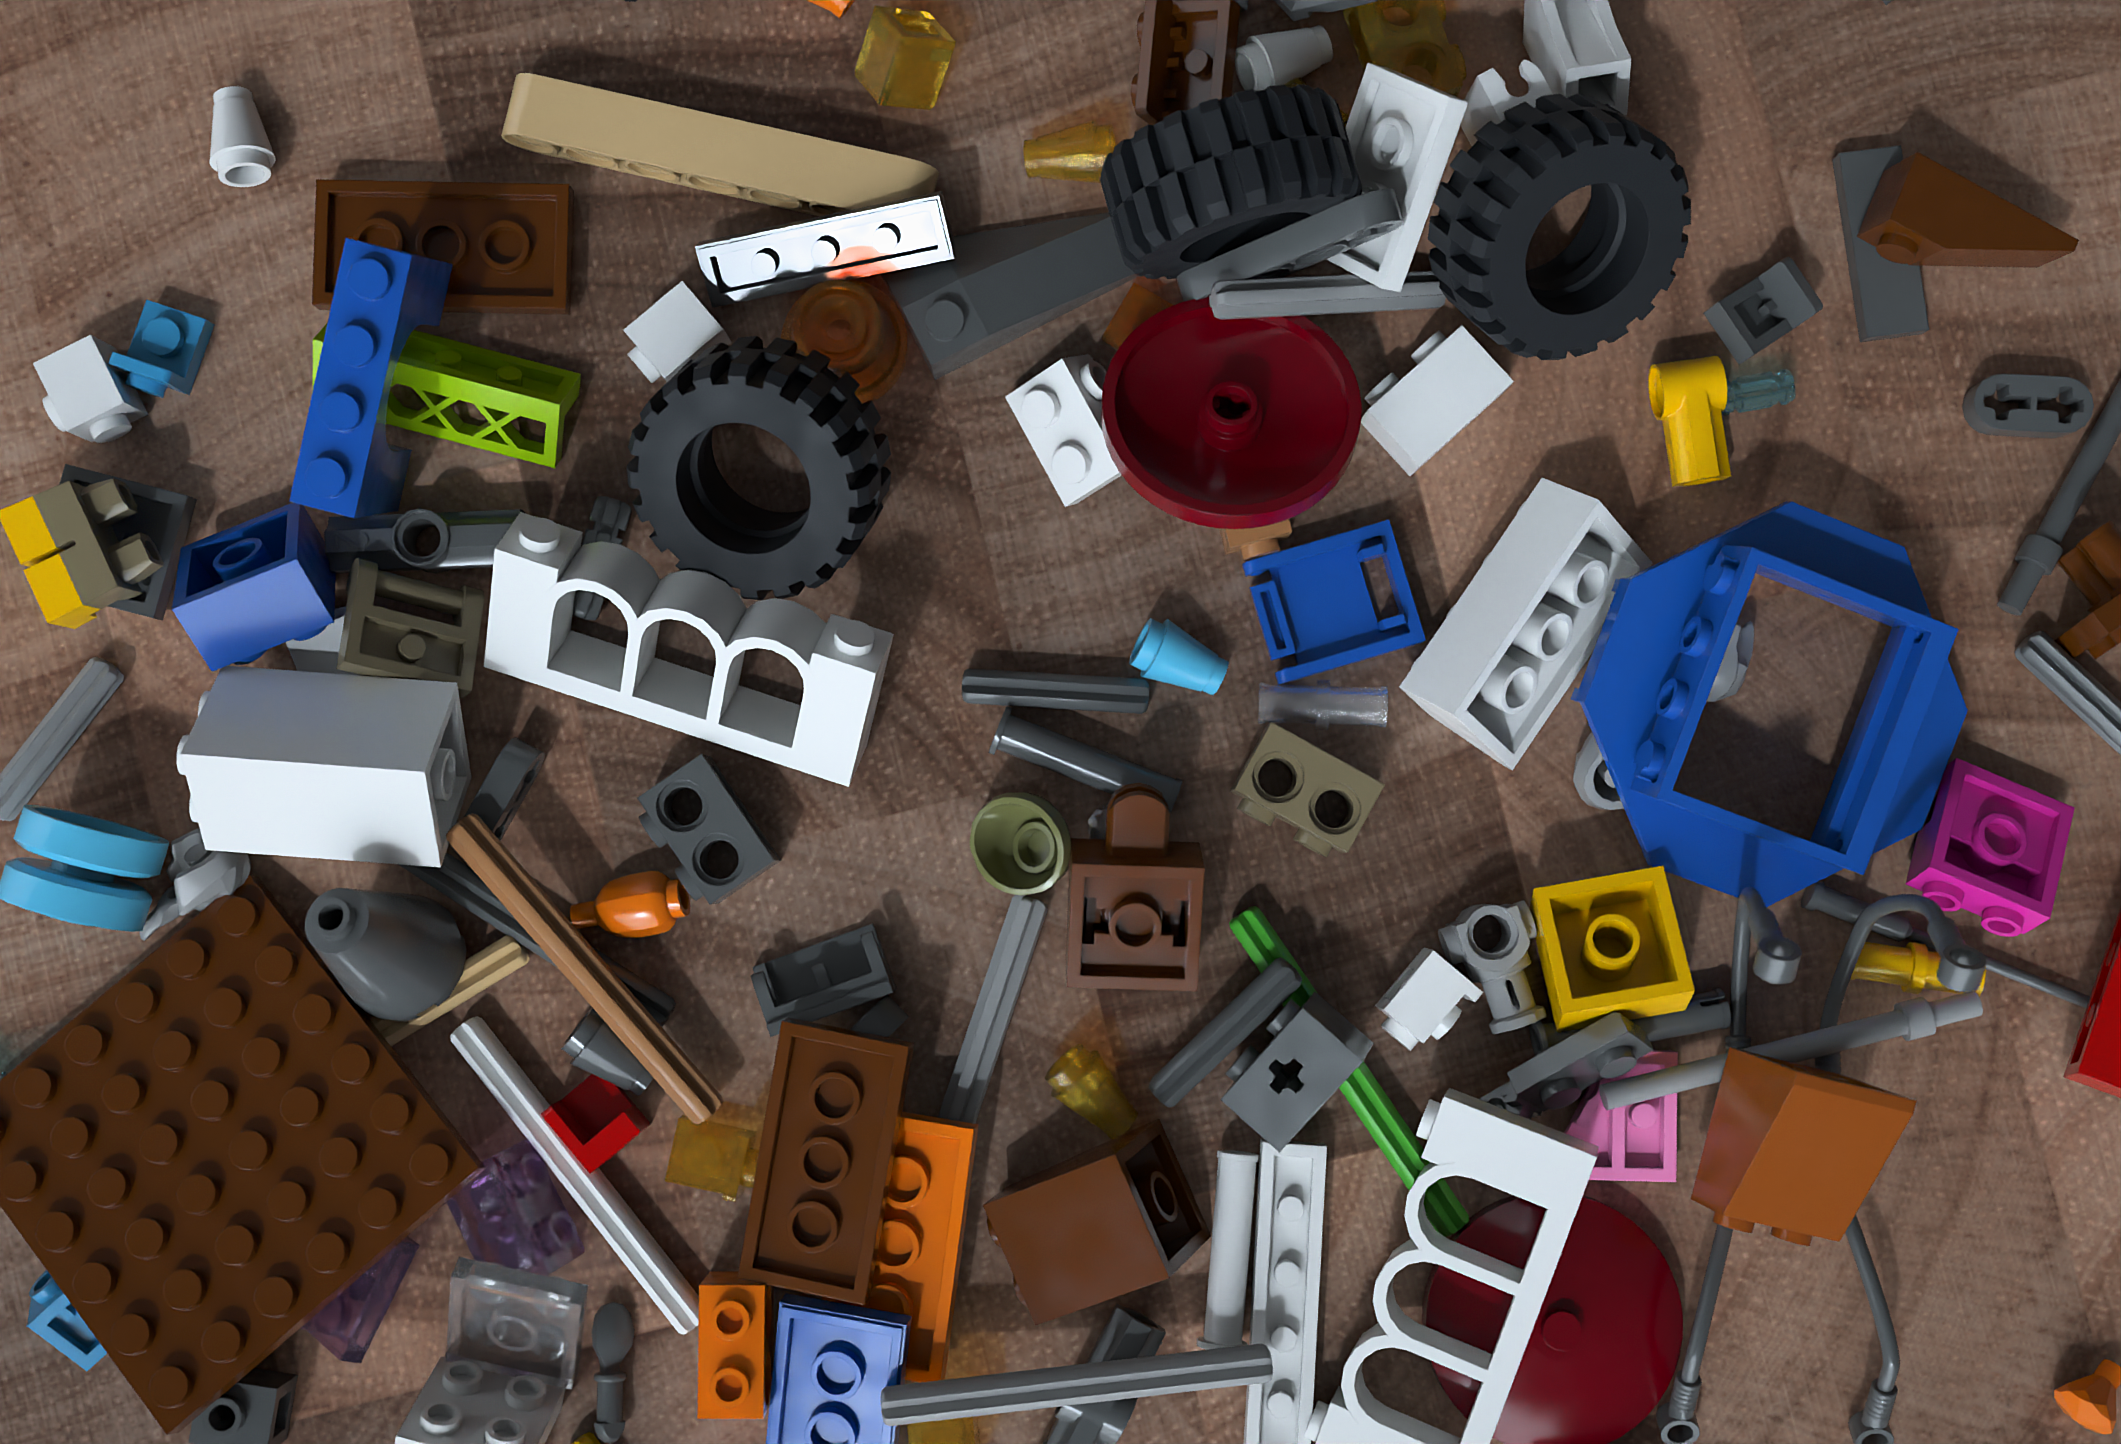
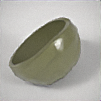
[970,792,1071,896]

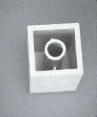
[177,666,471,867]

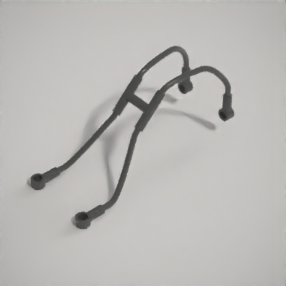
[1656,887,1987,1444]

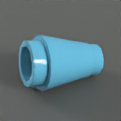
[1129,618,1229,695]

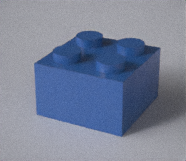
[172,503,336,672]

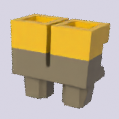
[0,478,164,629]

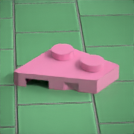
[1564,1050,1678,1182]

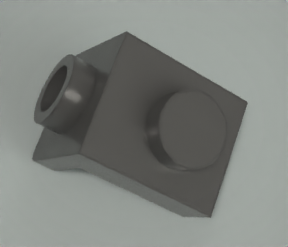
[1704,257,1823,365]

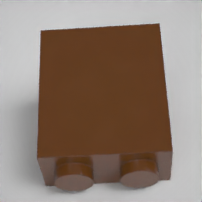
[983,1119,1211,1325]

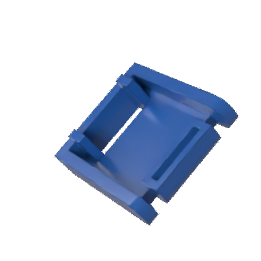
[1242,519,1426,685]

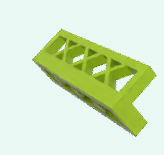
[312,322,581,468]

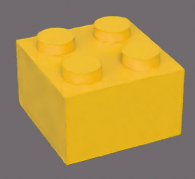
[1529,866,1695,1033]

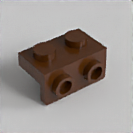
[1131,0,1240,125]

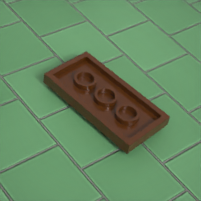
[312,179,574,315]
[737,1017,914,1305]

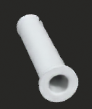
[1197,1150,1259,1350]

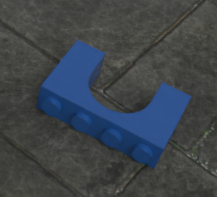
[289,238,453,518]

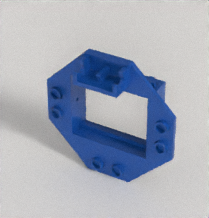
[1571,501,1968,907]

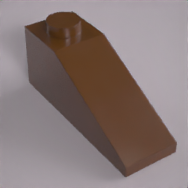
[1857,152,2079,268]

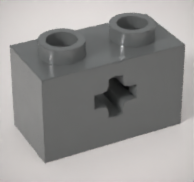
[1221,992,1374,1153]

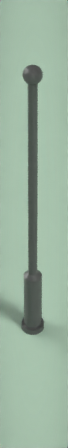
[1801,881,2090,1008]

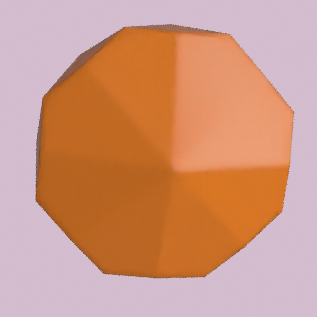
[2054,1359,2121,1435]

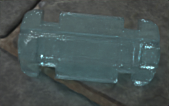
[1721,369,1796,415]

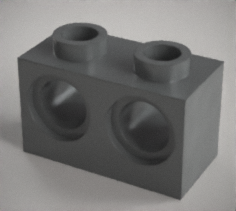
[637,754,781,905]

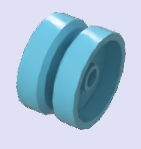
[0,804,169,932]

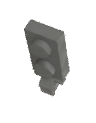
[1479,1011,1654,1120]

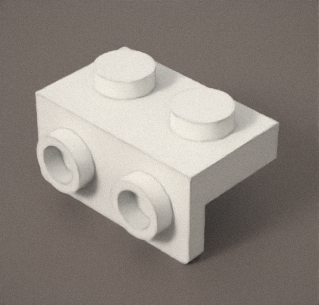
[1005,354,1121,507]

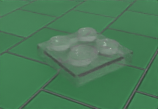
[446,1256,588,1390]

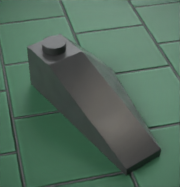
[880,212,1138,380]

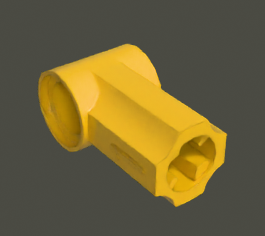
[1648,356,1731,487]

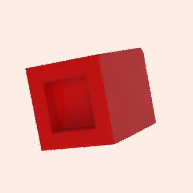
[541,1074,651,1174]

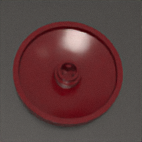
[1101,297,1362,529]
[1422,1195,1683,1444]

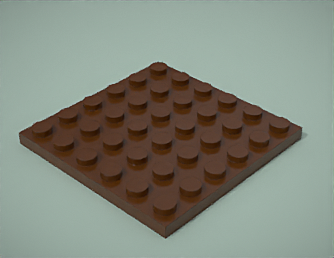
[0,874,486,1435]

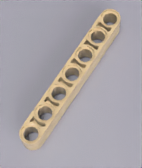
[502,73,939,216]

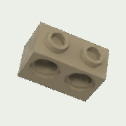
[1230,722,1385,858]

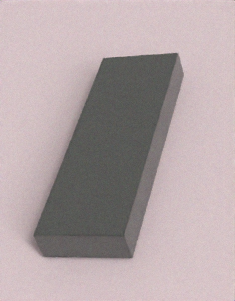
[1832,145,1929,342]

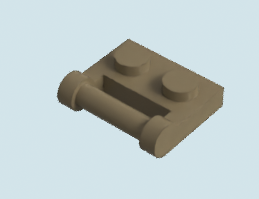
[336,558,484,698]

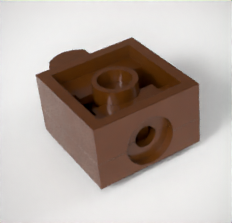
[1065,783,1205,992]

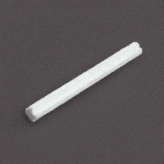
[450,1016,699,1335]

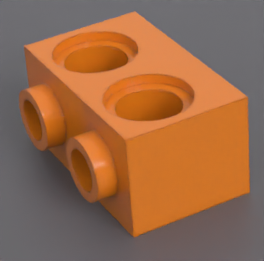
[697,1271,774,1419]

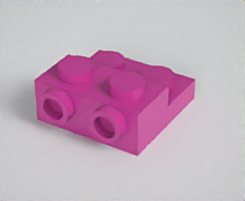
[1905,758,2075,937]

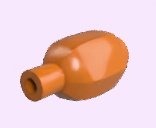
[570,871,690,938]

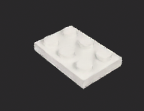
[1327,63,1469,292]

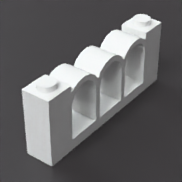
[484,512,894,787]
[1304,1088,1599,1444]

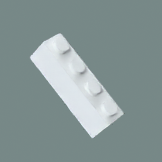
[1399,478,1653,770]

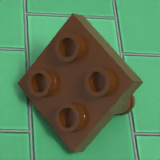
[2055,520,2121,660]

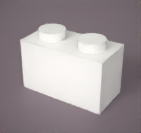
[1361,325,1514,476]

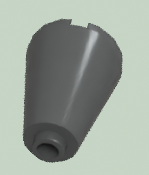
[305,888,467,1022]

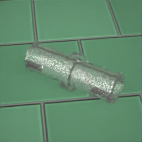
[1258,680,1388,730]

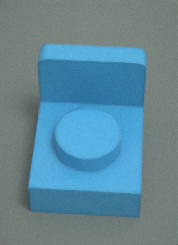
[108,299,214,398]
[27,1270,107,1371]

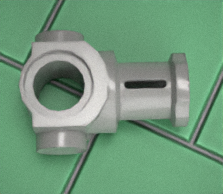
[1438,900,1547,1034]

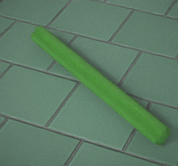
[1229,906,1469,1237]

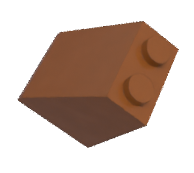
[1691,1047,1917,1246]

